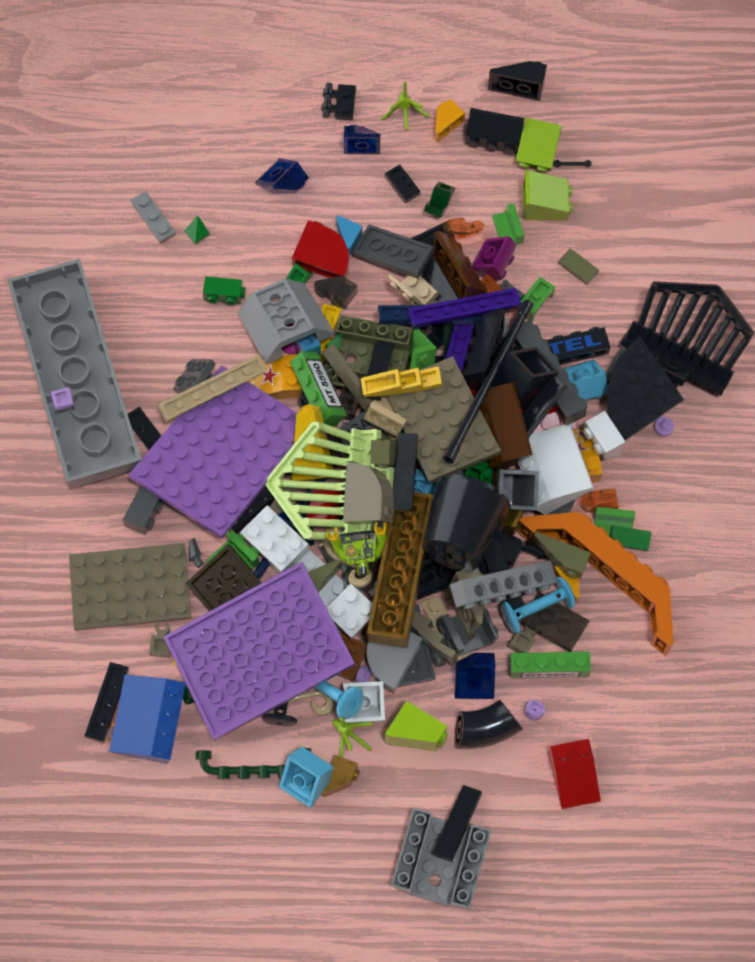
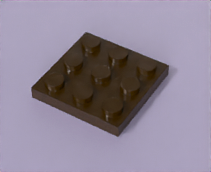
[186,544,262,612]

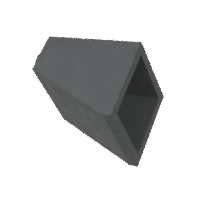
[495,468,539,511]

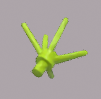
[381,82,430,130]
[332,717,373,758]

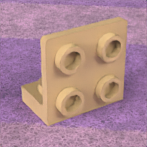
[388,274,439,305]
[364,396,406,437]

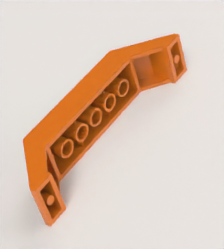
[517,512,674,657]

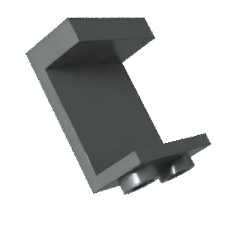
[436,606,499,656]

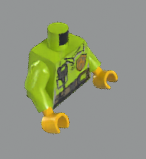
[326,522,387,576]

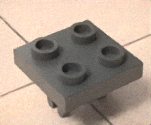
[173,359,216,394]

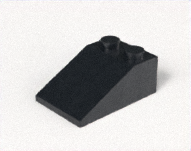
[488,61,547,101]

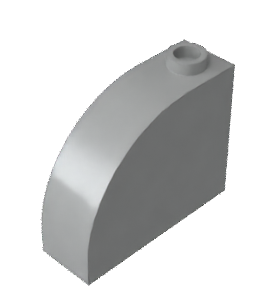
[367,632,423,693]

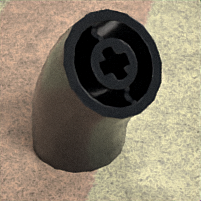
[455,700,523,749]

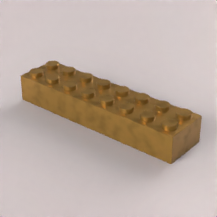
[367,492,433,648]

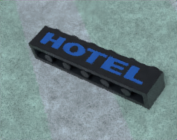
[497,327,611,365]

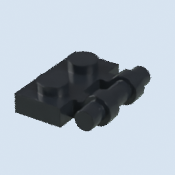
[322,83,356,121]

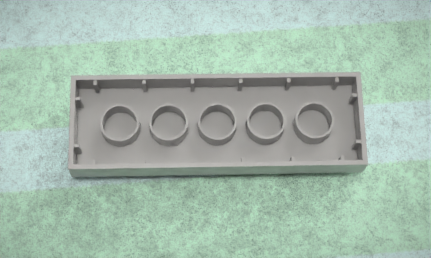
[7,259,141,490]

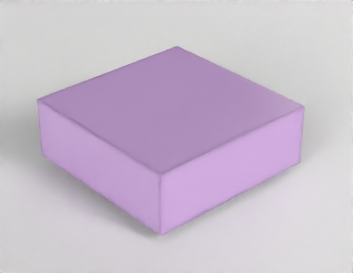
[51,387,75,411]

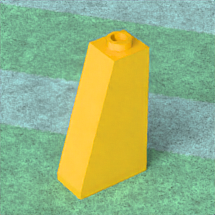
[292,404,334,480]

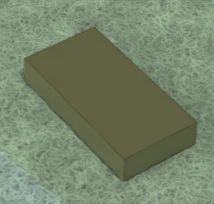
[558,248,599,285]

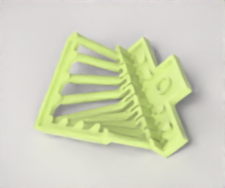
[265,422,394,540]

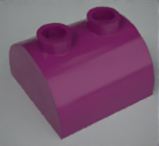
[472,236,516,281]

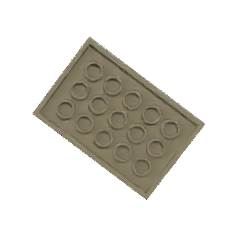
[387,356,501,484]
[69,543,192,631]

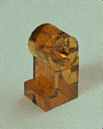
[581,488,619,513]

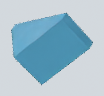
[336,216,362,256]
[294,334,321,357]

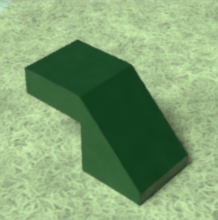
[424,182,456,218]

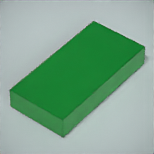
[611,525,651,551]

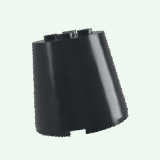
[422,474,511,571]

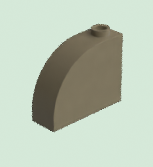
[343,463,394,524]

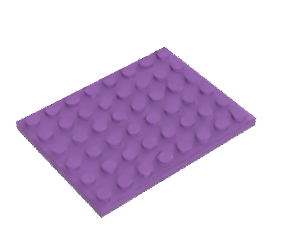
[129,365,297,539]
[163,562,356,741]

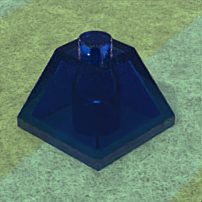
[344,125,380,154]
[255,158,309,190]
[455,653,496,699]

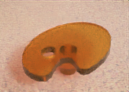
[443,218,484,237]

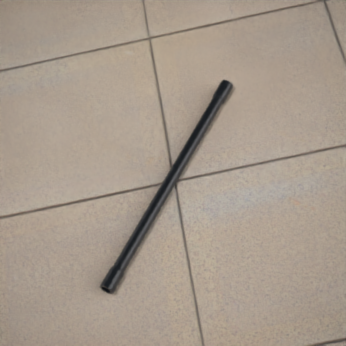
[443,300,534,464]

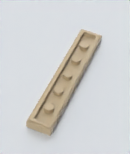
[157,354,267,422]

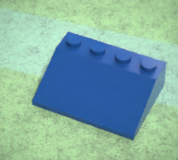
[109,675,186,764]

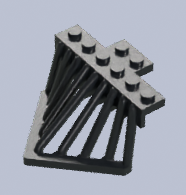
[620,281,755,396]

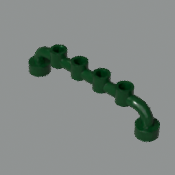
[196,748,312,780]

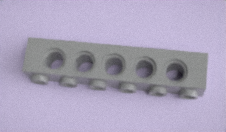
[450,560,557,609]

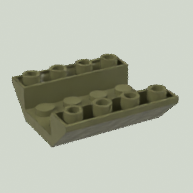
[325,315,413,388]

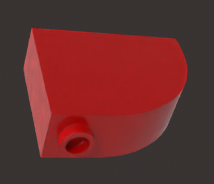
[292,220,349,283]

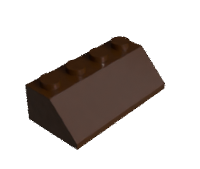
[433,231,488,299]
[473,383,533,469]

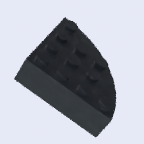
[607,337,685,442]

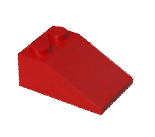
[548,739,601,810]

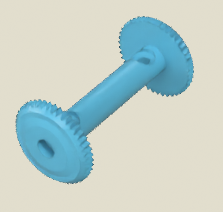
[501,577,575,634]
[310,681,364,719]

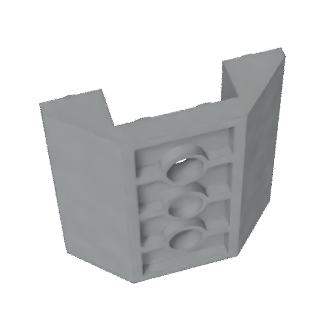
[237,279,335,365]
[391,808,491,909]

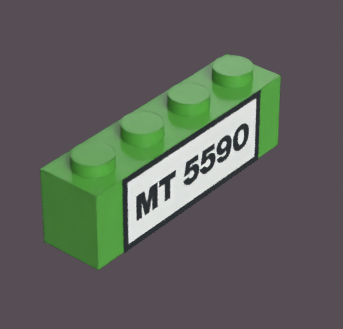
[290,351,347,426]
[509,652,591,678]

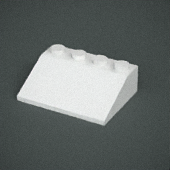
[519,424,594,515]

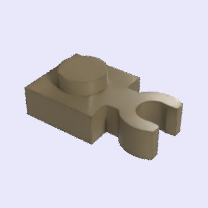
[509,621,540,653]
[149,622,171,658]

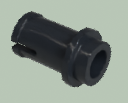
[523,540,547,560]

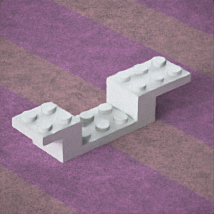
[240,506,373,639]

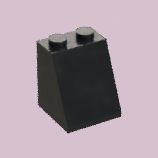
[492,347,559,410]

